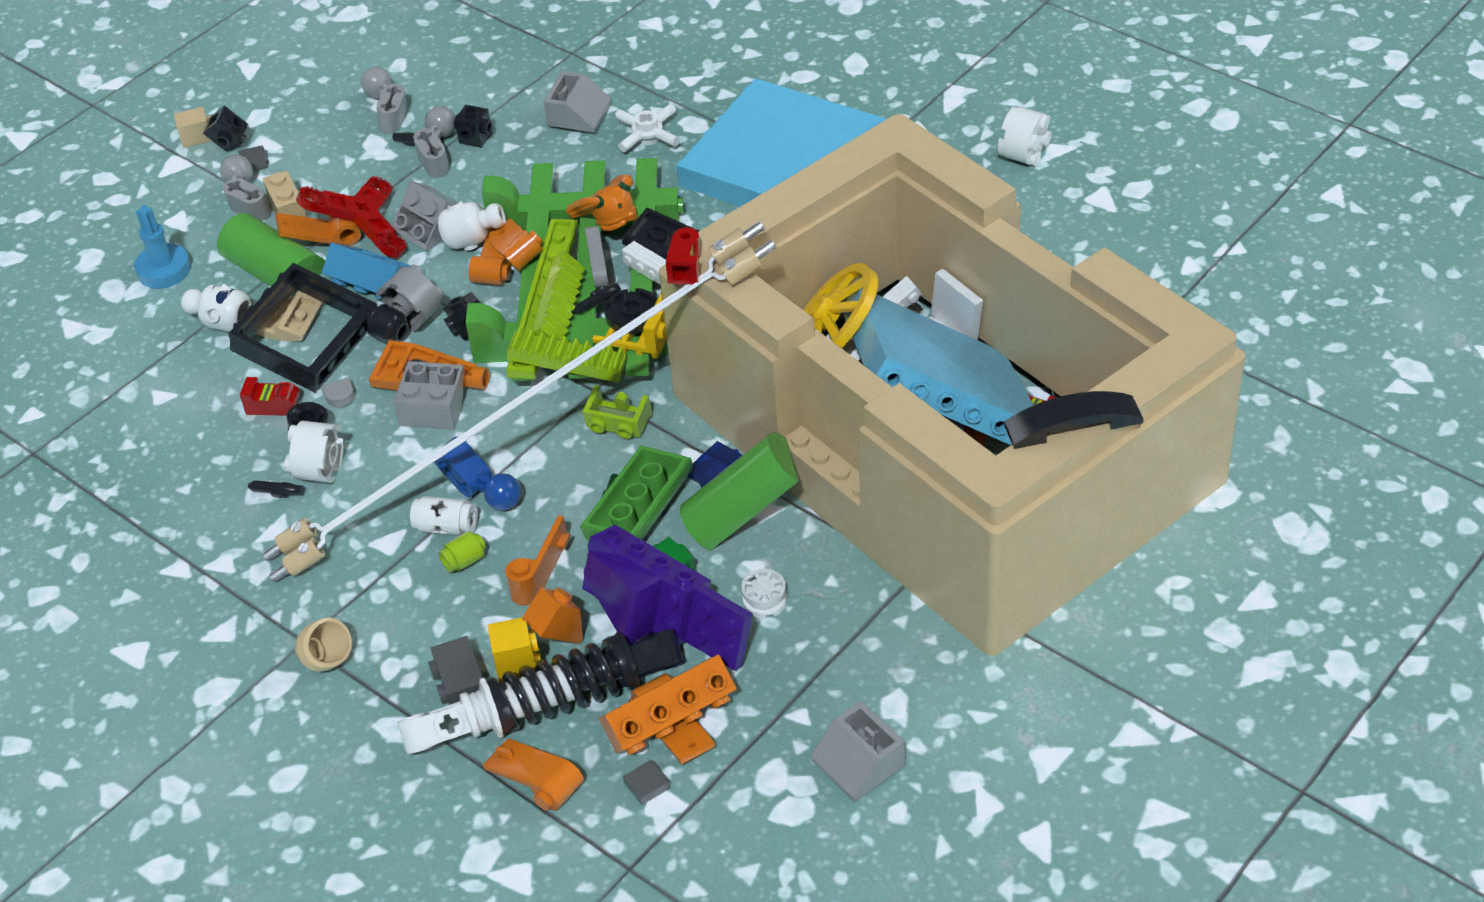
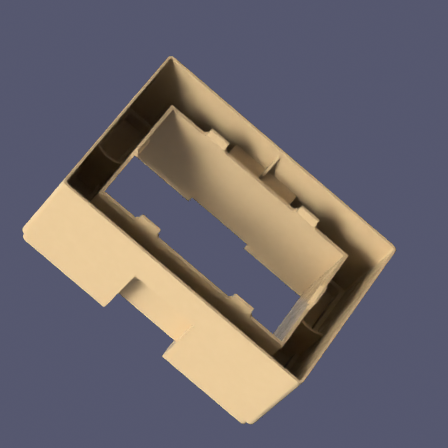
[659,114,1245,656]

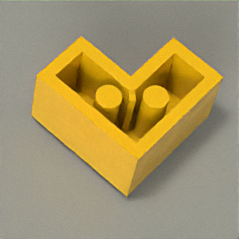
[488,617,541,684]

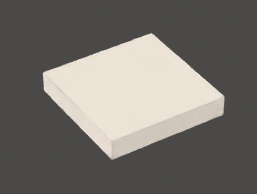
[931,269,983,340]

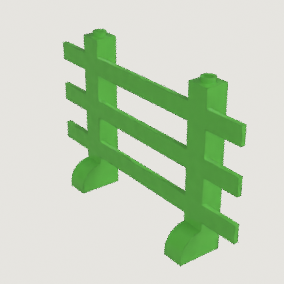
[466,158,684,381]

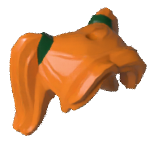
[566,174,637,231]

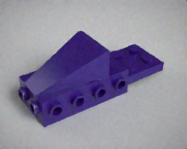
[582,525,753,671]

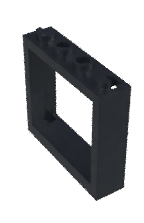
[228,263,377,393]

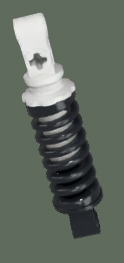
[397,629,683,754]

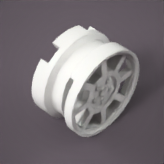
[741,569,787,619]

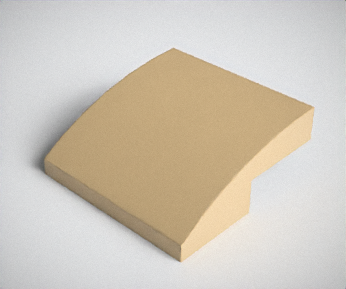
[255,291,323,341]

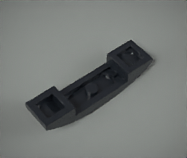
[1004,391,1144,449]

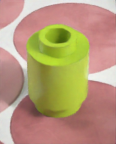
[438,531,486,573]

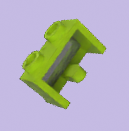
[582,385,653,439]

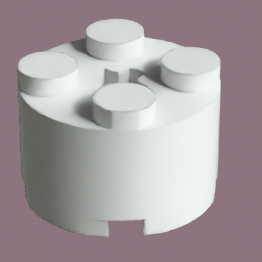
[998,106,1052,166]
[284,421,343,483]

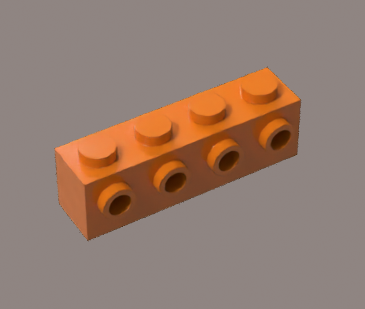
[598,654,737,755]

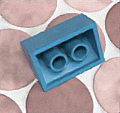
[322,242,425,300]

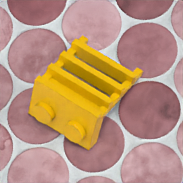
[592,294,667,359]

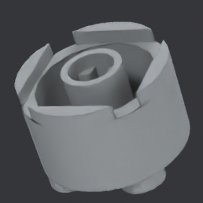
[376,264,444,331]

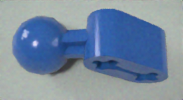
[434,436,521,511]

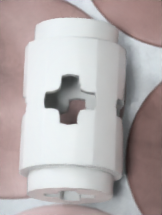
[410,496,478,536]

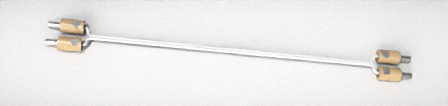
[262,221,777,582]

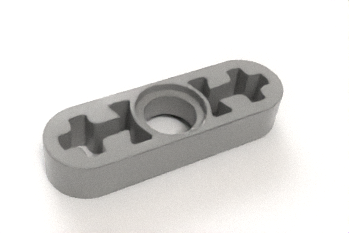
[585,226,609,288]

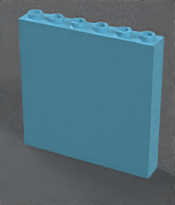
[676,78,886,207]
[843,288,1033,445]

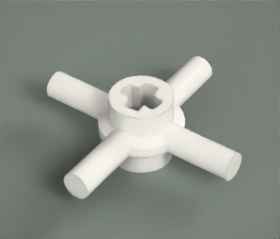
[615,104,679,152]

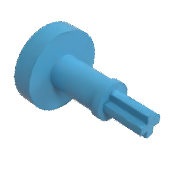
[134,205,191,289]

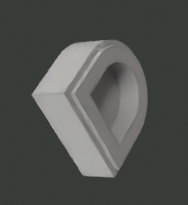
[321,377,354,408]

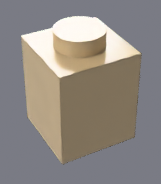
[174,107,212,148]

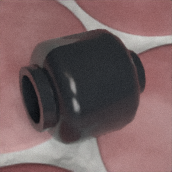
[365,304,409,344]

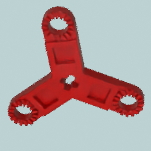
[296,176,407,258]

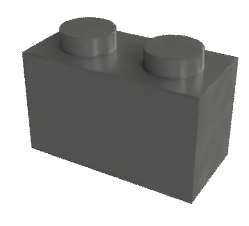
[428,636,483,705]

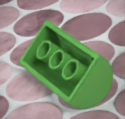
[217,213,325,296]
[680,432,799,551]
[580,445,693,542]

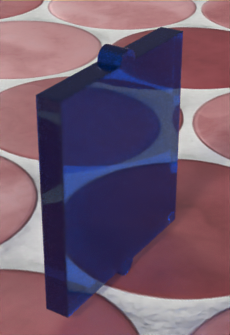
[688,441,742,488]

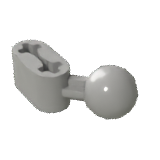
[361,67,407,133]
[413,106,455,178]
[220,154,272,221]

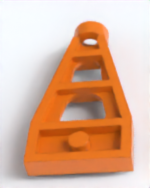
[369,340,490,390]

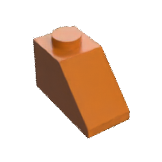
[521,587,583,644]

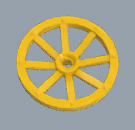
[803,263,878,349]

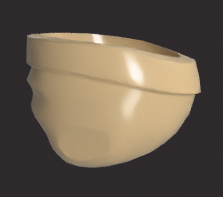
[294,618,352,672]

